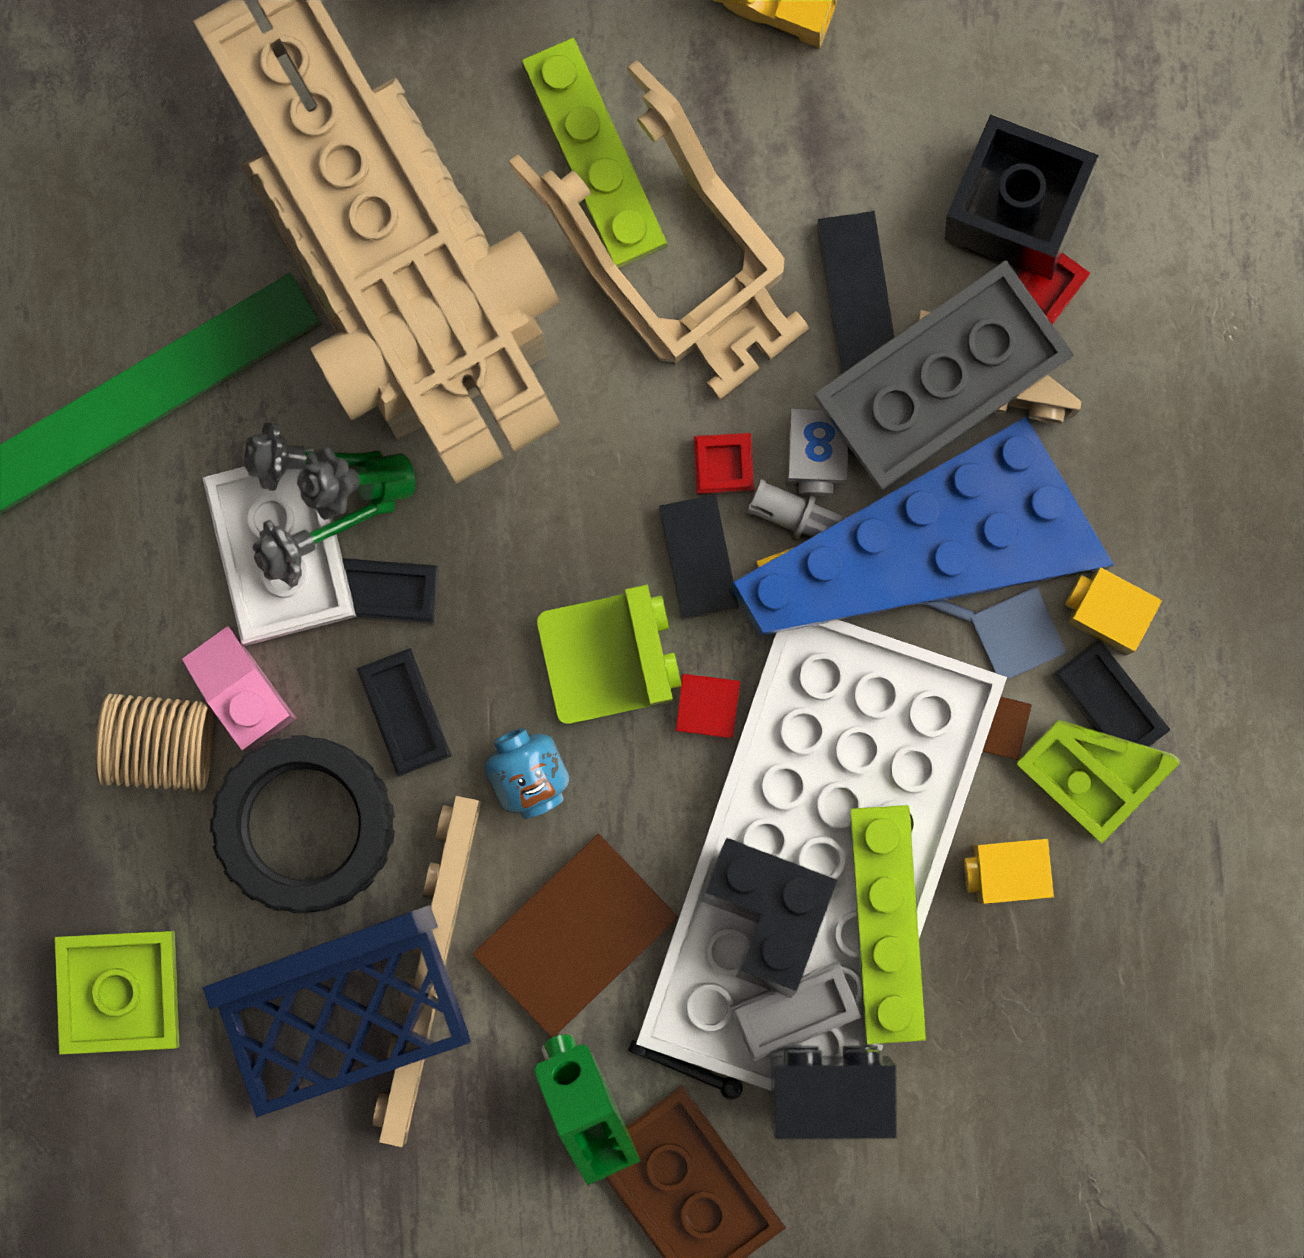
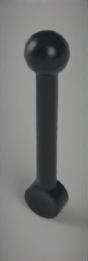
[628,1040,743,1100]

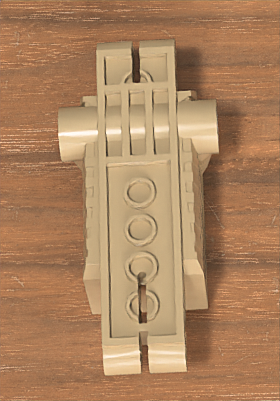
[193,0,561,484]

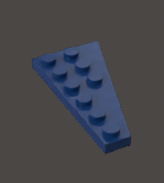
[730,417,1114,636]

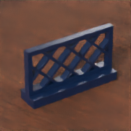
[202,905,471,1118]

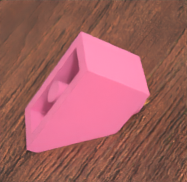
[182,625,297,752]

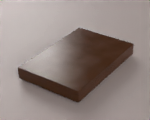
[473,833,679,1037]
[605,1085,786,1258]

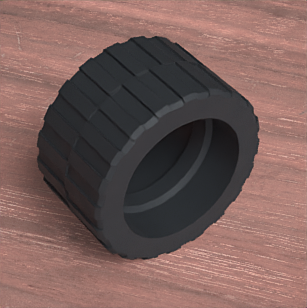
[210,735,395,913]

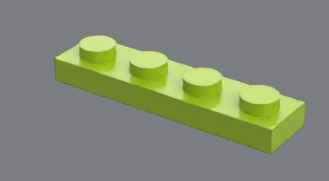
[522,37,667,269]
[850,805,926,1044]

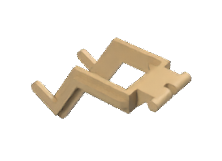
[508,60,809,400]

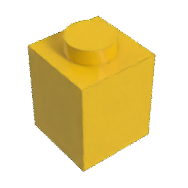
[1065,567,1163,655]
[964,839,1054,904]

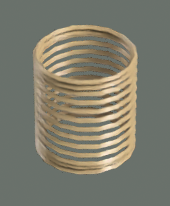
[95,694,214,793]

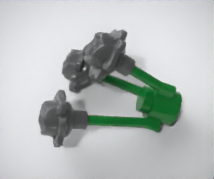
[244,423,416,588]

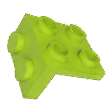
[537,584,682,724]

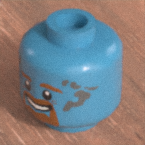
[484,728,570,819]

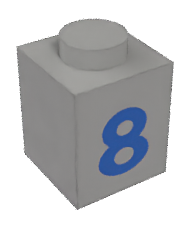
[786,409,848,496]

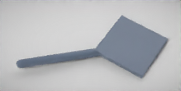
[923,586,1067,680]

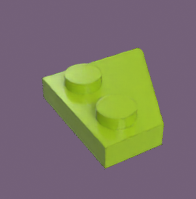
[1017,719,1180,843]

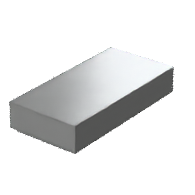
[730,961,862,1062]

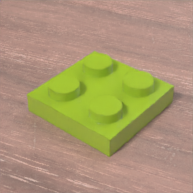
[55,931,180,1055]

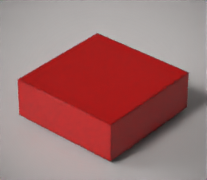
[693,433,754,495]
[675,673,740,739]

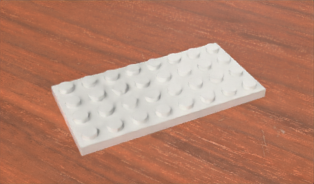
[636,620,1007,1091]

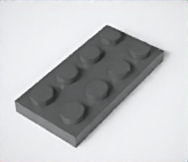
[813,260,1074,491]

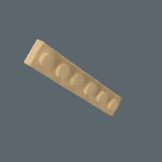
[372,796,481,1147]

